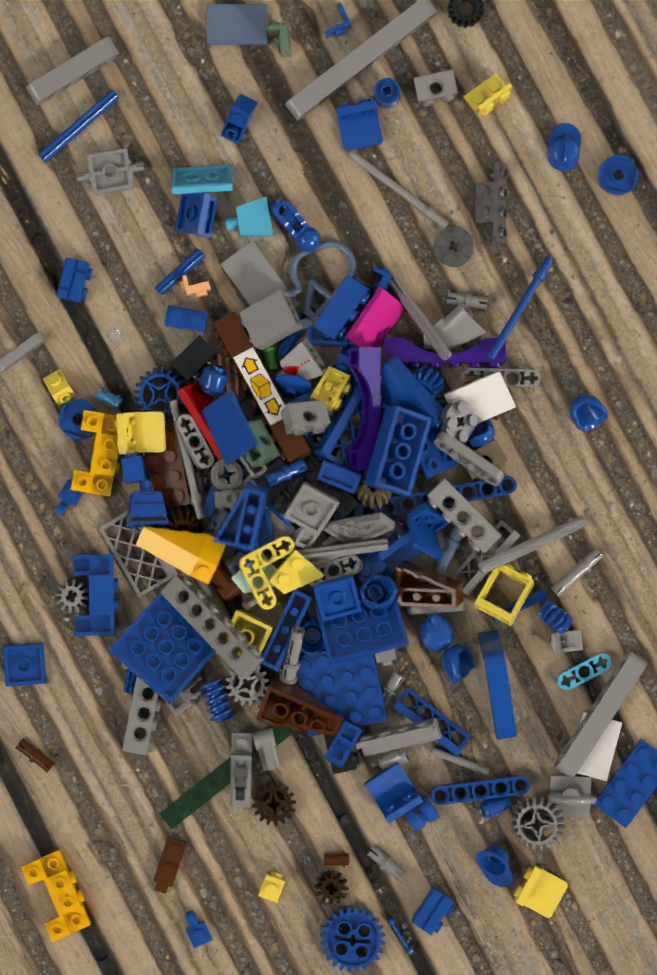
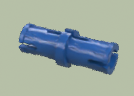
[265,458,307,488]

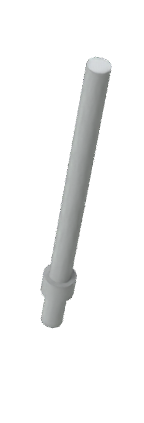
[348,151,449,229]
[169,400,205,520]

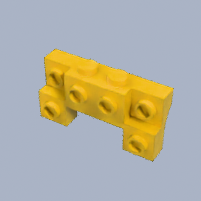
[70,410,120,496]
[21,849,91,942]

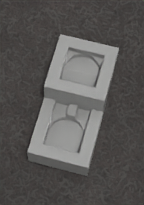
[278,527,318,559]

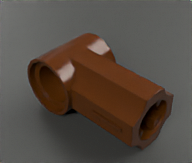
[211,560,242,603]

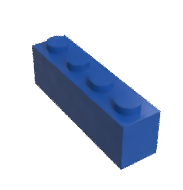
[261,589,313,671]

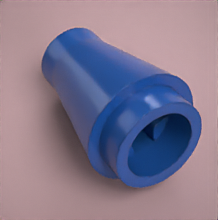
[480,796,511,819]

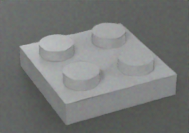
[283,481,340,536]

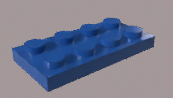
[594,739,657,828]

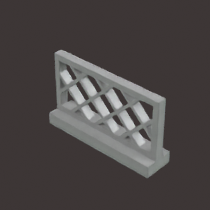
[98,511,182,598]

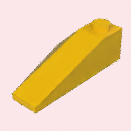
[136,526,226,584]

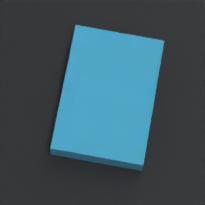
[172,165,233,194]

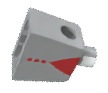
[276,337,327,381]

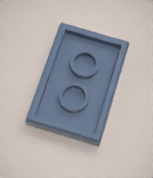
[207,4,267,45]

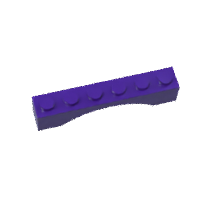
[384,338,506,368]
[349,347,382,470]

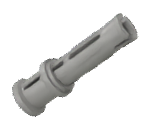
[279,626,305,685]

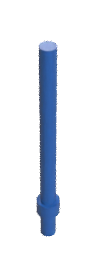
[487,257,553,360]

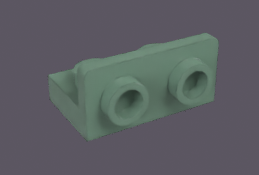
[267,22,291,57]

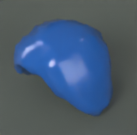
[569,394,608,432]
[441,644,475,685]

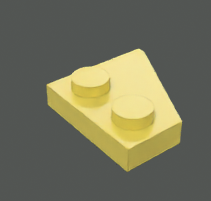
[268,549,324,594]

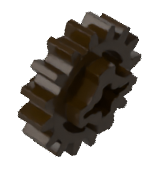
[252,781,296,826]

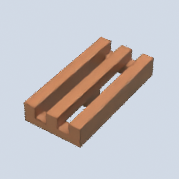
[218,355,239,395]

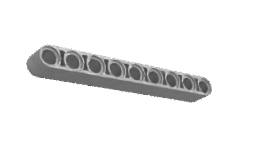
[285,0,438,121]

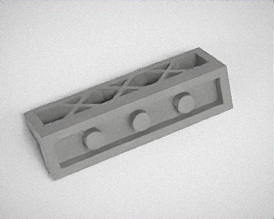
[450,520,520,596]
[355,717,442,757]

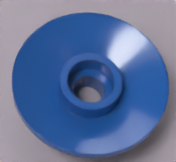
[272,375,312,398]

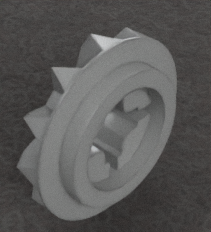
[210,459,243,491]

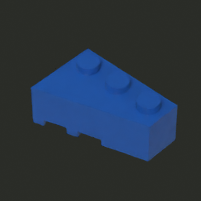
[214,483,269,551]

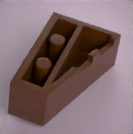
[396,560,463,609]

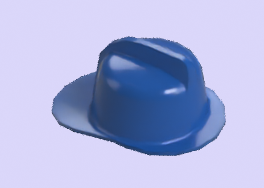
[547,123,581,171]
[476,842,513,887]

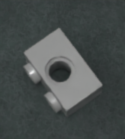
[413,69,458,107]
[281,400,331,435]

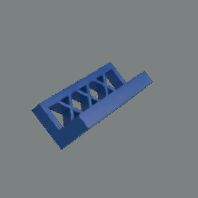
[393,687,471,756]

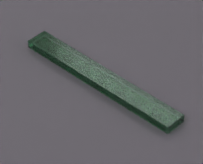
[159,725,297,829]

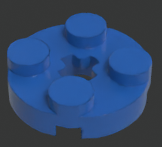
[598,155,639,196]
[58,399,98,440]

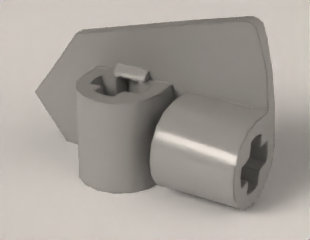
[423,303,486,350]

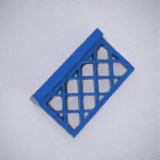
[313,384,387,473]

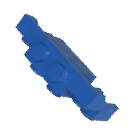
[73,554,119,636]

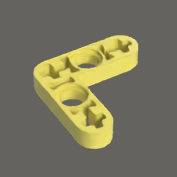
[239,536,294,609]

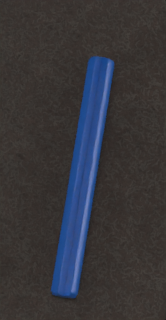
[39,90,119,162]

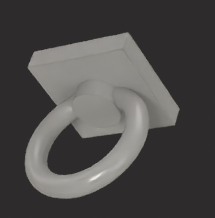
[548,775,597,818]

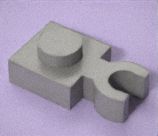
[163,690,201,717]

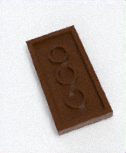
[143,425,191,509]

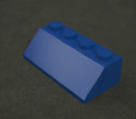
[364,406,432,496]

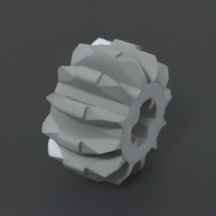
[55,579,89,613]

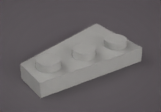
[323,512,395,544]

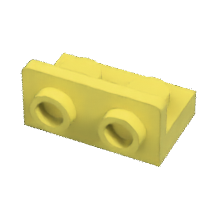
[310,366,352,416]

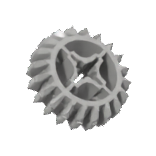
[511,795,566,850]

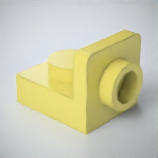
[258,871,286,903]

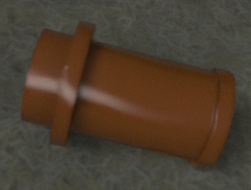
[324,851,349,867]

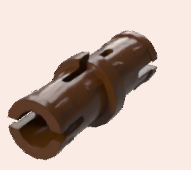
[15,738,55,773]

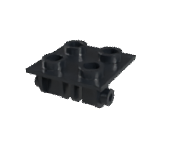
[254,458,304,515]

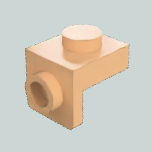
[180,275,211,298]

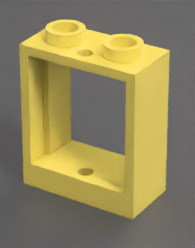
[474,563,534,626]

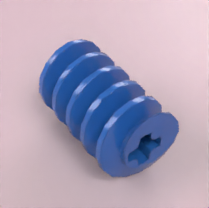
[199,678,235,723]

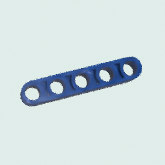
[431,775,530,805]

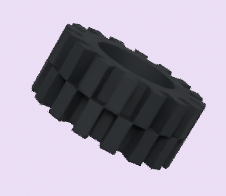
[448,0,484,28]

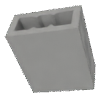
[239,290,303,350]

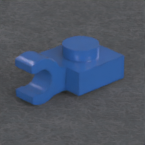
[55,479,84,516]
[185,910,212,948]

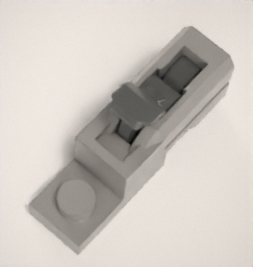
[230,732,252,808]

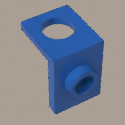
[325,2,351,39]

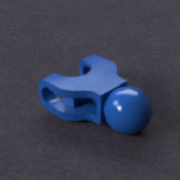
[269,200,320,252]

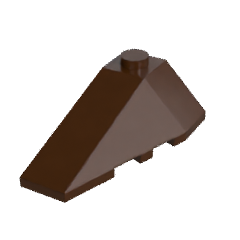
[256,676,344,736]

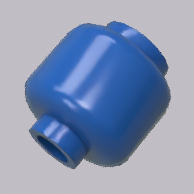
[199,364,228,396]

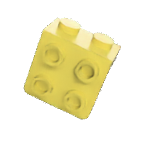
[116,411,166,454]
[513,864,568,918]

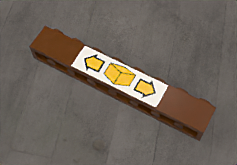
[212,312,311,465]

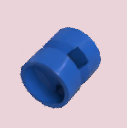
[374,78,400,109]
[405,795,440,832]

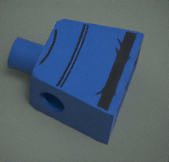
[126,480,168,527]

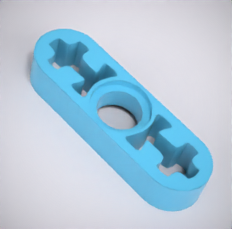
[557,653,612,690]

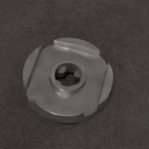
[434,226,474,267]
[440,401,478,442]

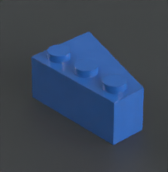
[314,275,373,340]

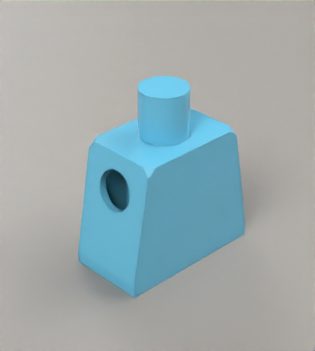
[225,197,273,238]

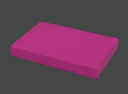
[346,287,405,347]

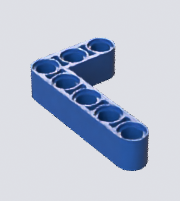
[478,630,517,740]

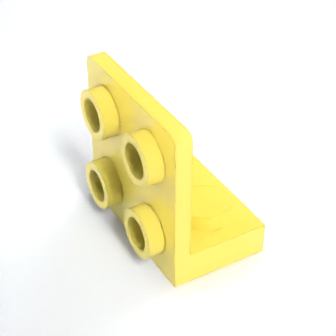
[463,73,512,117]

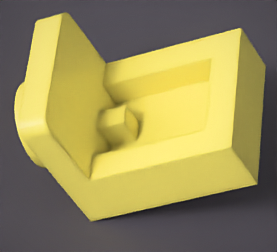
[43,369,76,405]

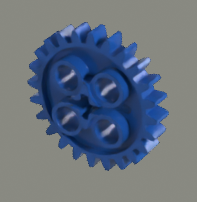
[320,906,386,973]

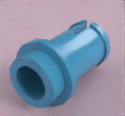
[96,387,123,410]

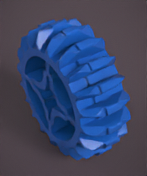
[133,367,185,422]

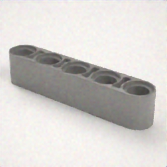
[26,37,120,105]

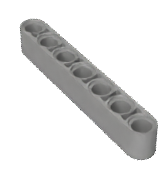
[554,651,647,778]

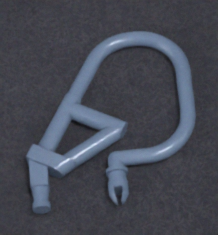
[285,241,356,329]

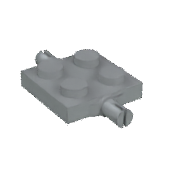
[76,148,145,195]

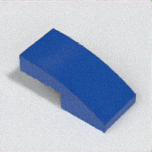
[324,721,362,768]

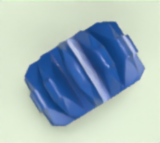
[413,365,444,398]
[538,601,573,634]

